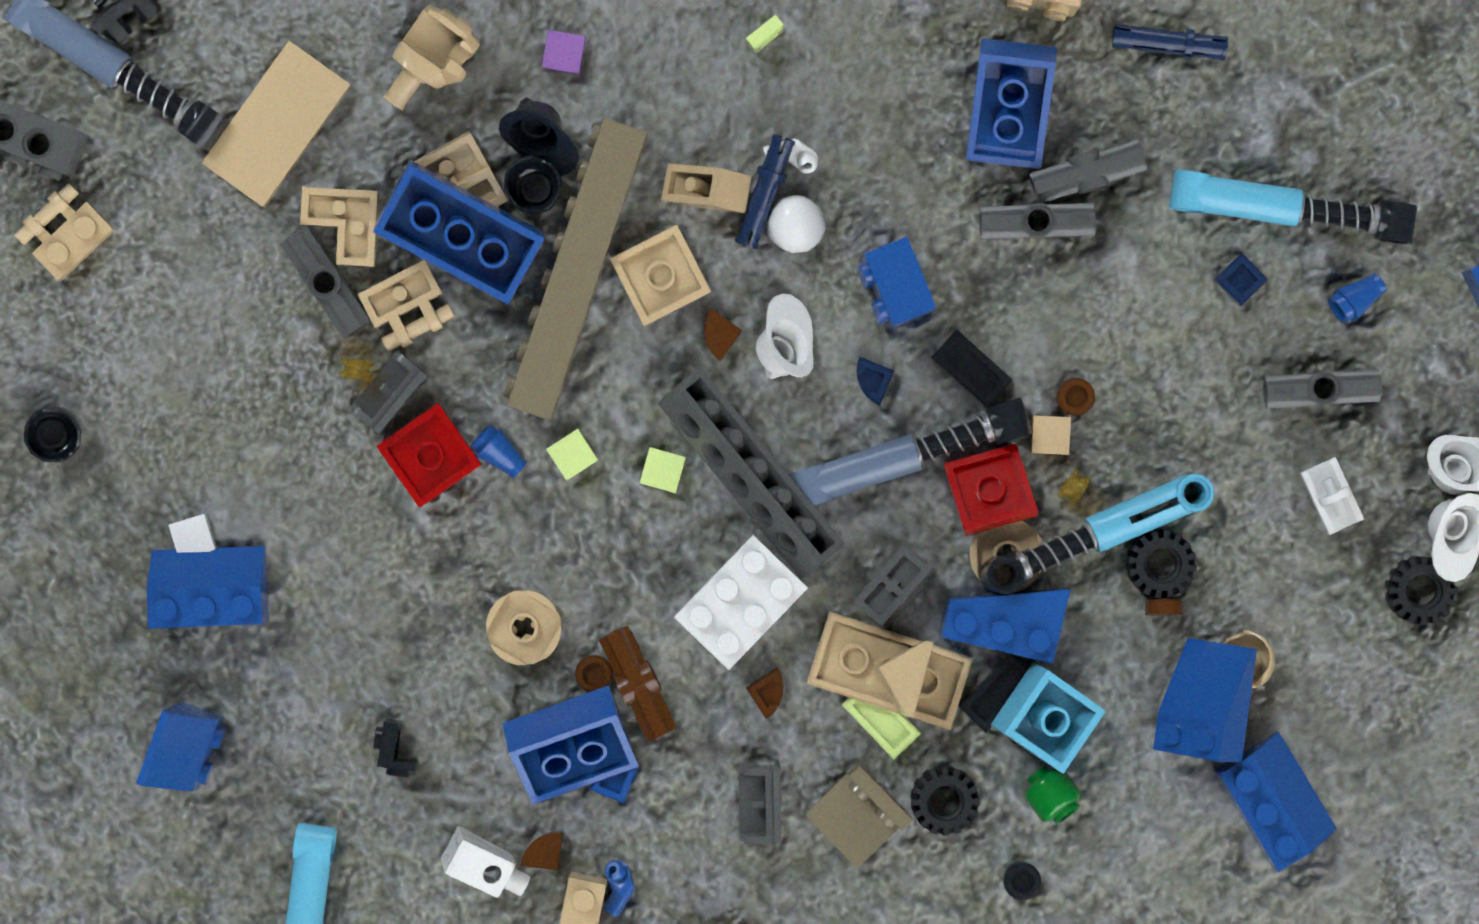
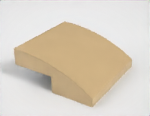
[404,131,508,207]

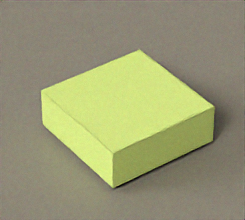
[746,14,784,53]
[546,429,598,481]
[640,447,686,494]

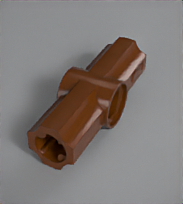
[599,625,677,742]

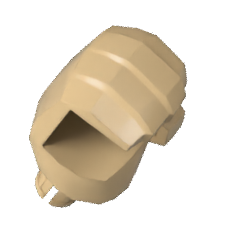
[383,5,481,111]

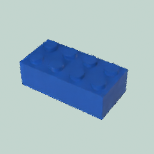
[373,160,545,304]

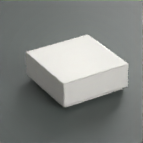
[169,513,217,553]

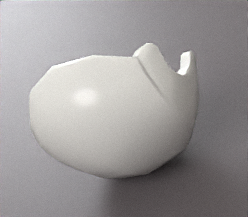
[765,195,826,253]

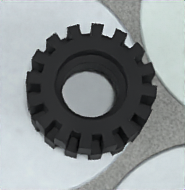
[1125,530,1197,598]
[1385,556,1458,625]
[910,765,980,836]

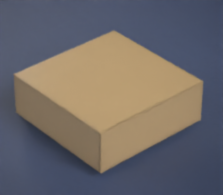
[1030,415,1071,455]

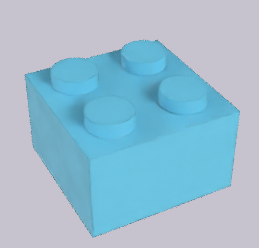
[991,663,1106,774]

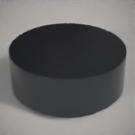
[1003,861,1041,900]

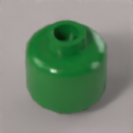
[1024,767,1081,825]

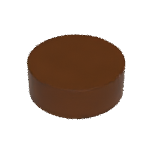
[1056,378,1095,416]
[1145,599,1183,616]
[575,655,613,692]

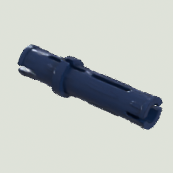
[1112,23,1228,61]
[735,134,796,249]

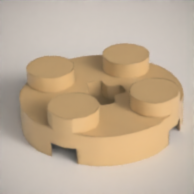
[969,521,1043,593]
[486,590,562,665]

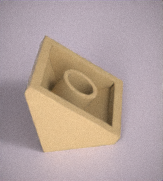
[874,641,934,717]

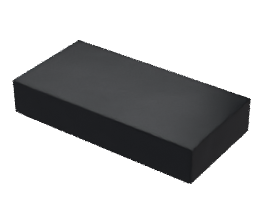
[931,329,1013,408]
[958,653,1028,733]

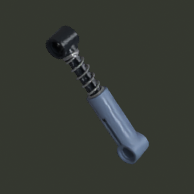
[3,0,230,152]
[788,397,1033,506]

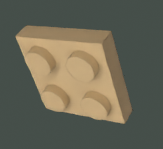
[610,225,711,327]

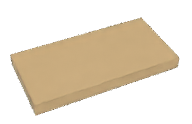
[202,41,352,208]
[806,612,973,730]

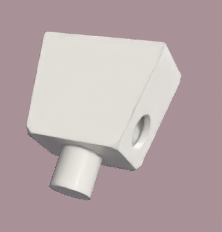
[441,826,530,897]

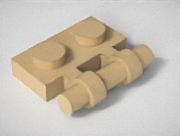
[15,183,115,282]
[358,260,455,351]

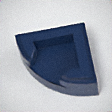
[856,357,894,406]

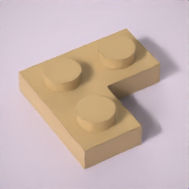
[300,187,379,267]

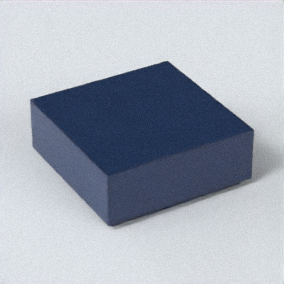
[1213,253,1268,307]

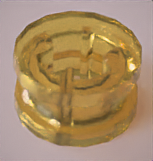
[338,358,374,381]
[1057,468,1092,506]

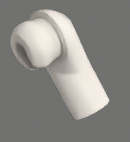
[763,139,818,174]

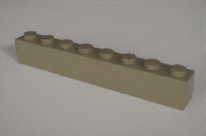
[503,118,648,421]

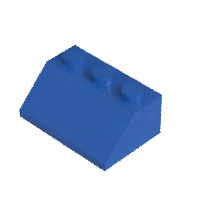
[147,546,269,629]
[502,685,639,805]
[1214,731,1337,872]

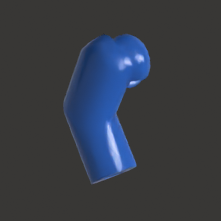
[602,860,635,918]

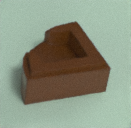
[705,309,742,362]
[746,667,783,719]
[520,831,563,870]

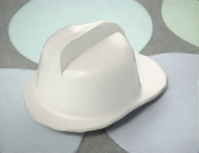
[756,293,813,379]
[1427,435,1479,495]
[1428,493,1479,582]

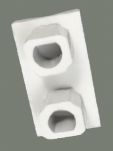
[1299,457,1364,535]

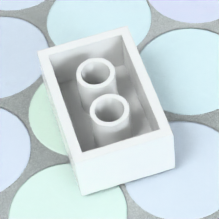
[674,534,808,670]

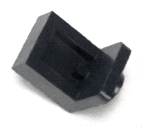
[373,719,419,777]

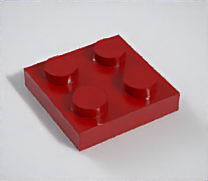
[376,403,482,508]
[944,444,1038,536]

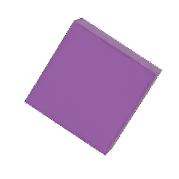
[542,30,586,75]

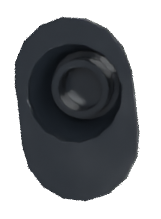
[498,97,579,177]

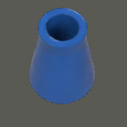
[1328,273,1387,324]
[471,424,527,478]

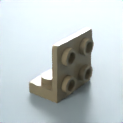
[806,762,913,867]

